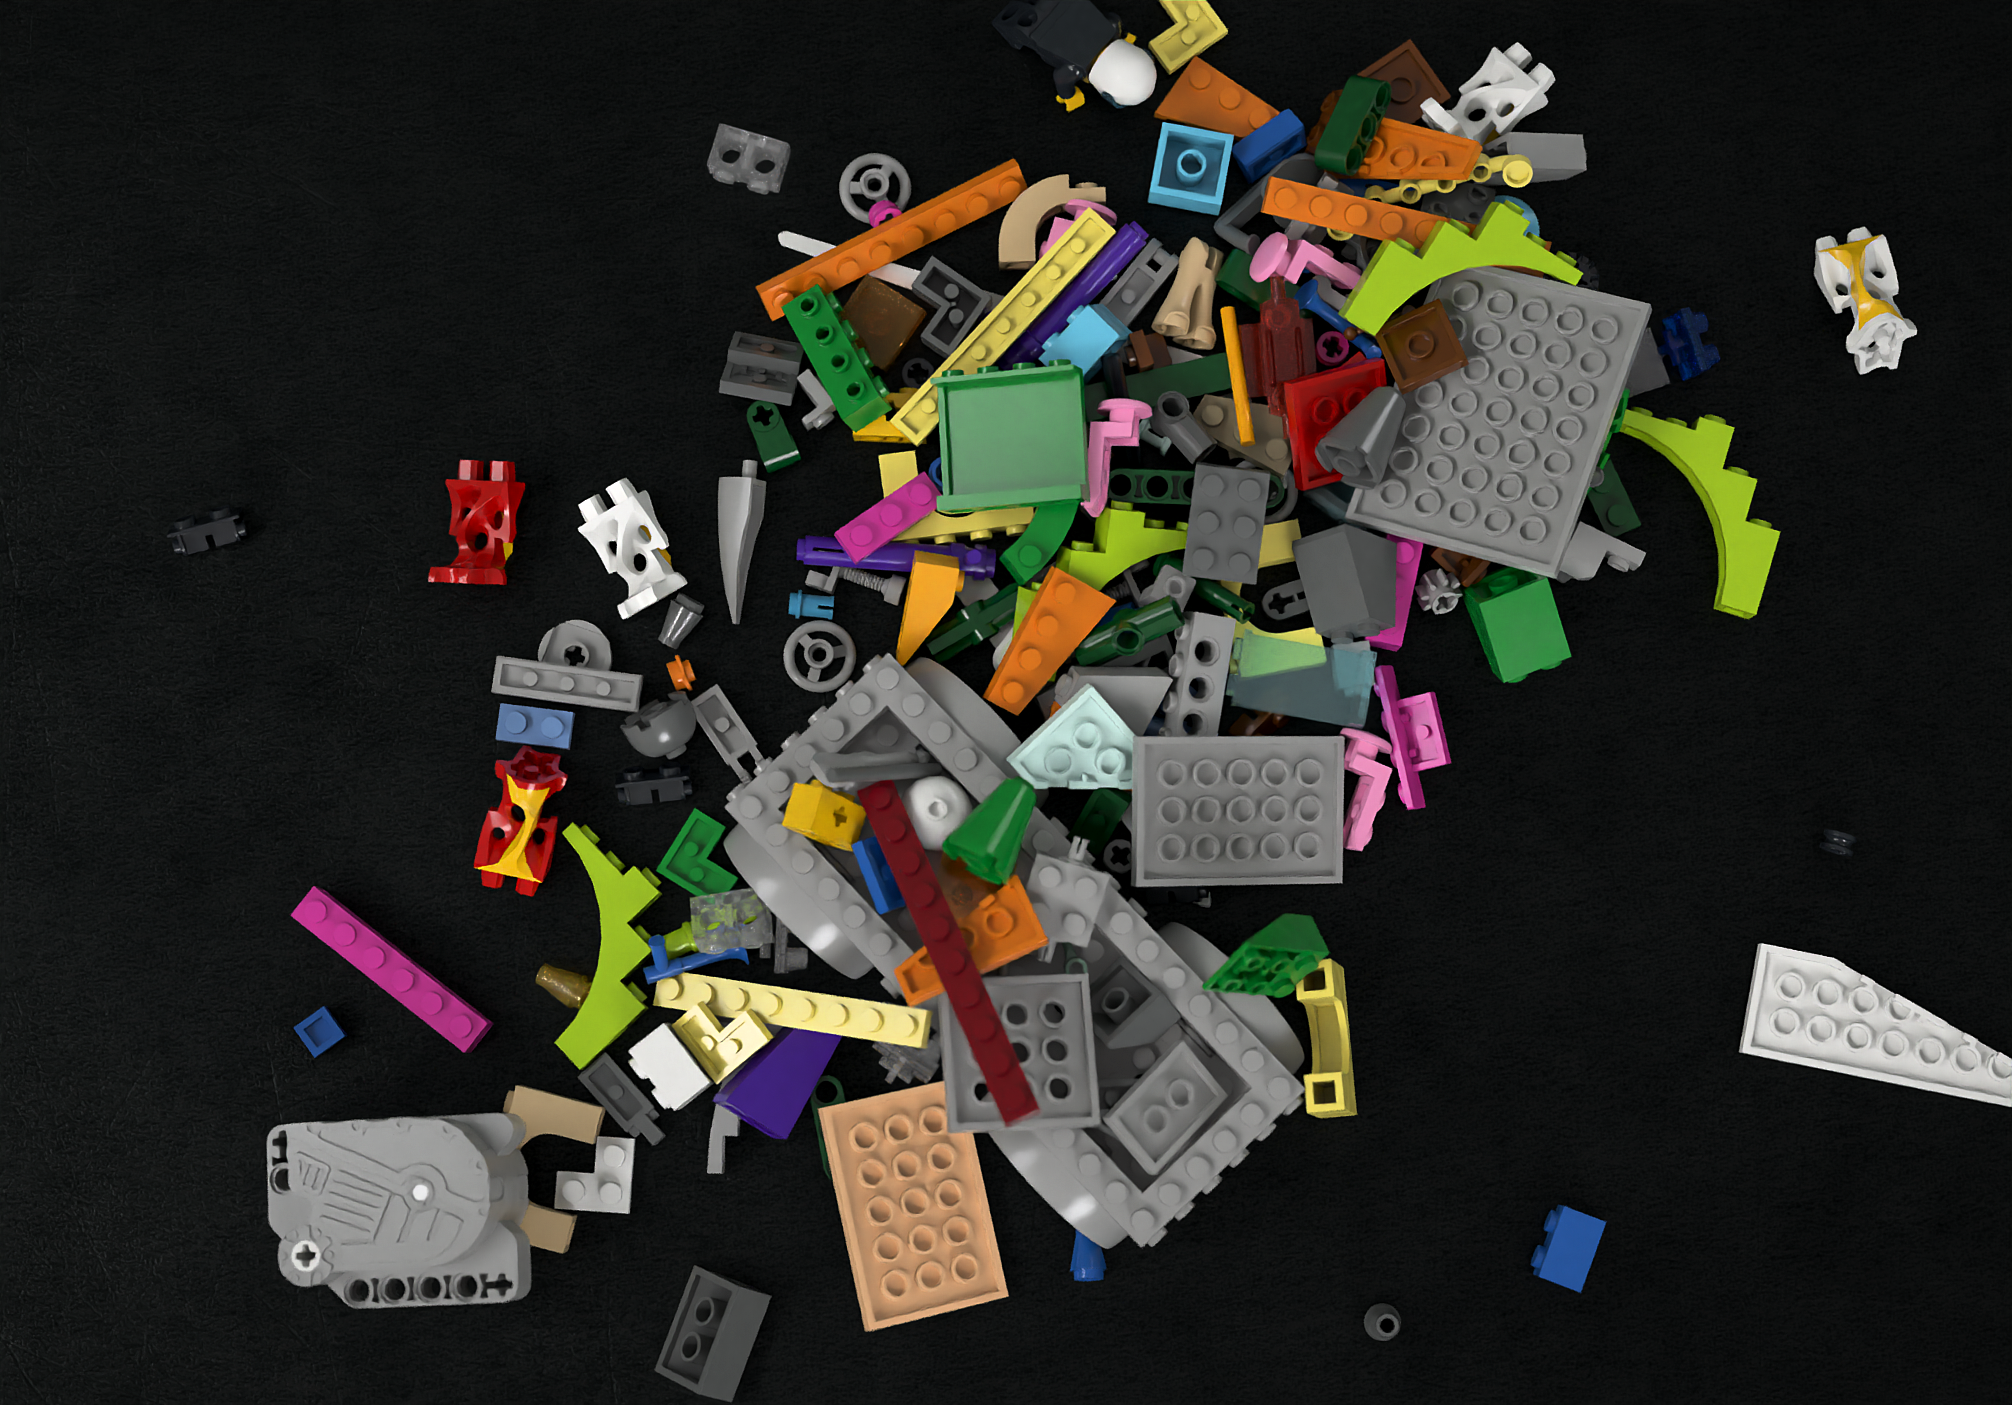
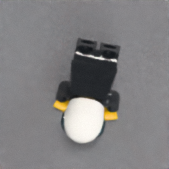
[991,0,1157,112]

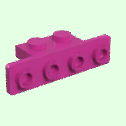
[1373,665,1451,810]

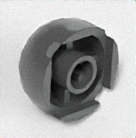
[620,690,696,759]

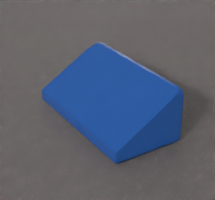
[1232,109,1307,184]

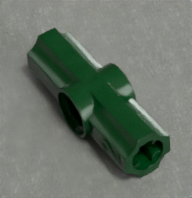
[924,582,1020,664]
[1074,595,1185,667]

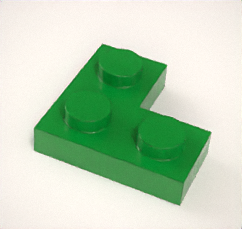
[656,808,739,910]

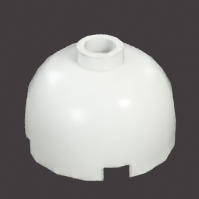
[901,776,972,851]

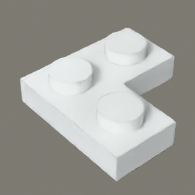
[554,1136,636,1213]

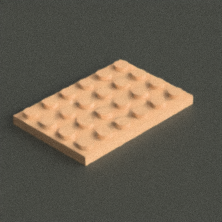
[818,1081,1008,1331]

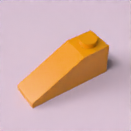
[896,550,965,666]

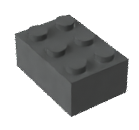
[1182,462,1270,585]

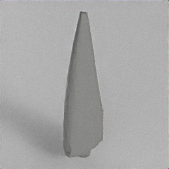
[718,460,766,624]

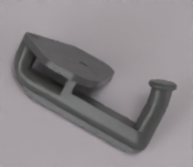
[1214,153,1324,256]

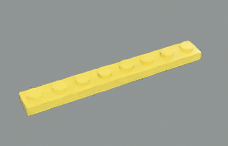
[890,207,1116,447]
[653,973,933,1049]

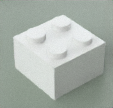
[629,1023,715,1110]

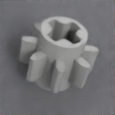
[1414,568,1463,614]

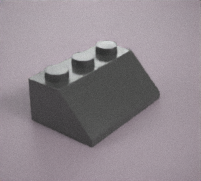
[654,1265,771,1402]

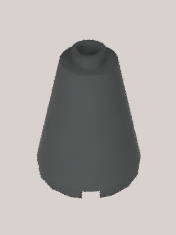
[1315,386,1406,490]

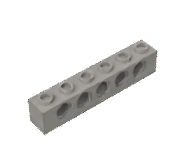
[1157,611,1236,736]

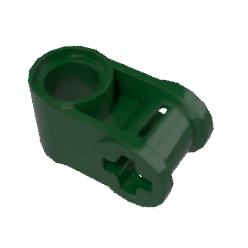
[747,400,802,474]

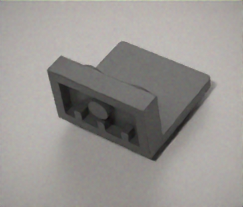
[1420,180,1496,225]

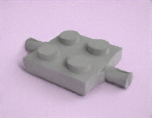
[1025,836,1110,963]

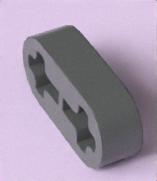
[1261,579,1310,622]

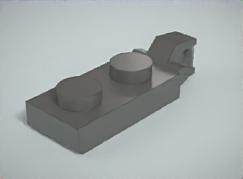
[578,1052,666,1146]

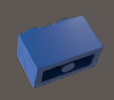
[1531,1205,1606,1293]

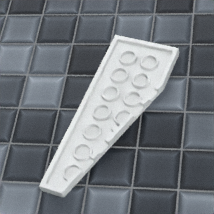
[1739,943,2012,1107]

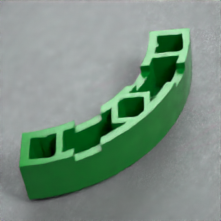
[999,503,1079,586]

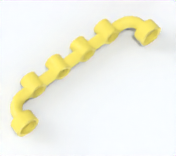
[1327,153,1533,241]

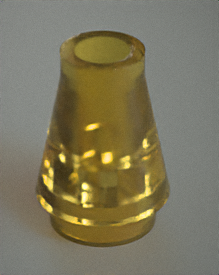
[535,964,592,1009]

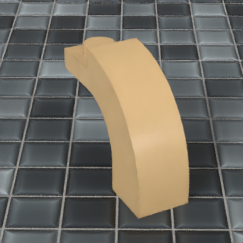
[999,174,1106,270]

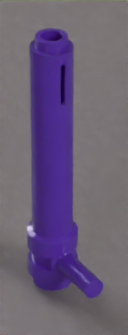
[982,221,1149,371]
[796,535,996,581]

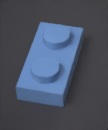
[496,703,575,750]

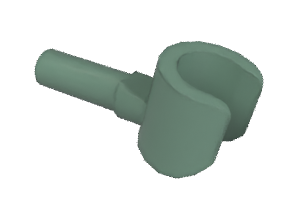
[1061,942,1088,974]

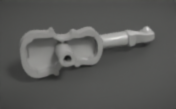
[810,750,930,792]

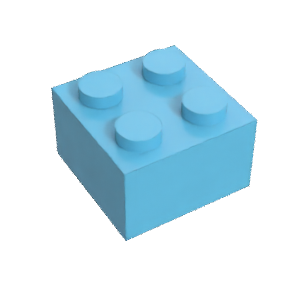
[1148,122,1234,215]
[1039,304,1132,386]

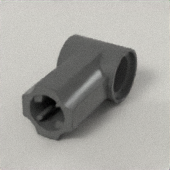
[1149,391,1218,465]

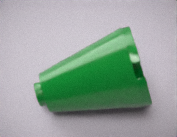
[942,776,1037,885]

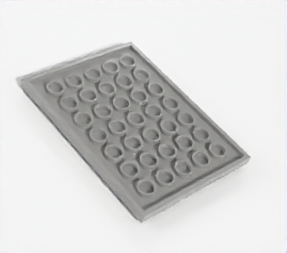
[1345,265,1652,579]

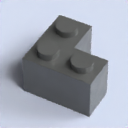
[911,256,993,360]

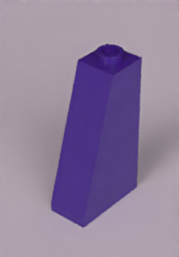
[713,1026,843,1139]

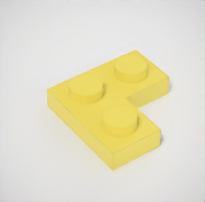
[1148,0,1228,75]
[671,1001,774,1085]

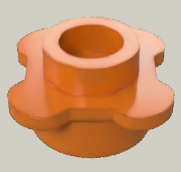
[667,655,696,691]

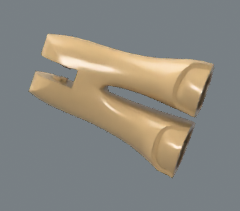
[1151,237,1223,350]

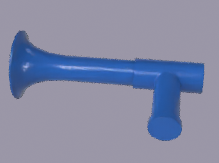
[1291,279,1382,359]
[643,928,749,984]

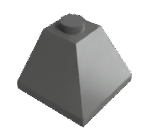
[1089,955,1182,1049]

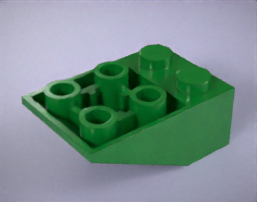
[1202,913,1330,998]

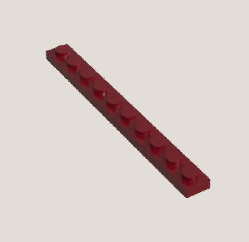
[856,780,1042,1129]

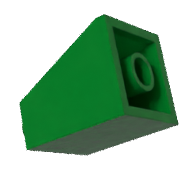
[1459,566,1572,683]

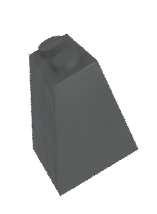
[1292,524,1397,644]

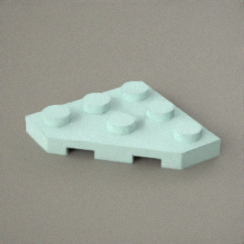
[1006,683,1136,789]

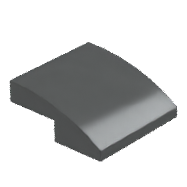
[719,331,805,406]

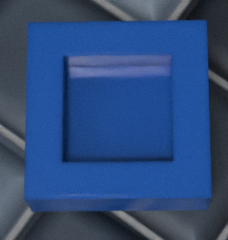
[294,1006,347,1058]

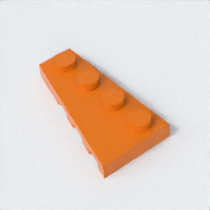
[1324,117,1483,180]
[983,566,1116,716]
[893,874,1049,1008]

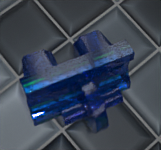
[1657,307,1720,381]

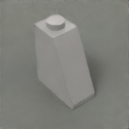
[1474,132,1587,187]
[1054,666,1173,736]

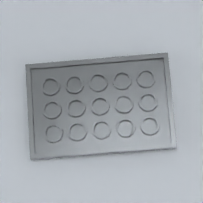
[1131,736,1345,887]

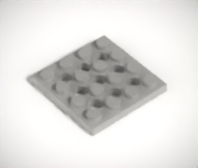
[938,974,1101,1134]

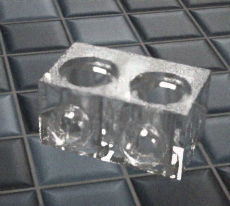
[707,123,791,194]
[690,888,773,954]

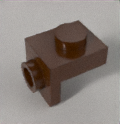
[1123,330,1172,373]
[1427,546,1491,588]

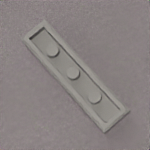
[491,656,644,713]

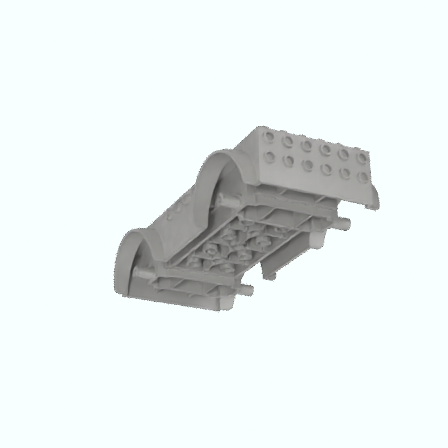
[723,653,1305,1249]

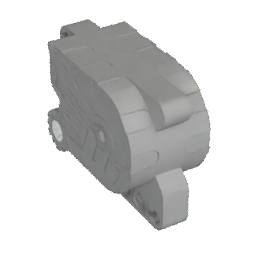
[267,1113,531,1308]

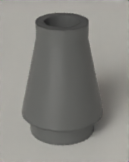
[658,592,705,649]
[1364,1303,1401,1341]

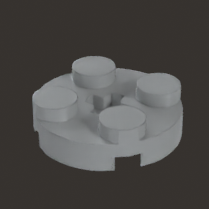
[538,620,613,671]

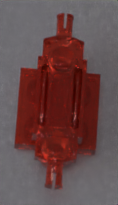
[1238,276,1317,439]

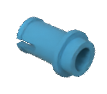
[788,590,834,620]

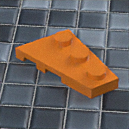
[1154,56,1280,141]

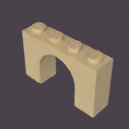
[503,1085,606,1254]

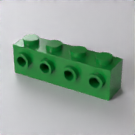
[781,284,892,433]

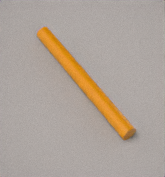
[1220,306,1255,447]

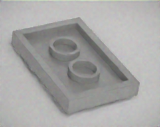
[1102,1040,1228,1174]

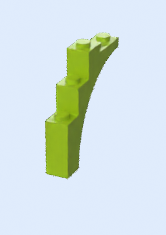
[1338,200,1583,336]
[1620,407,1780,619]
[1012,500,1189,682]
[555,823,662,1070]

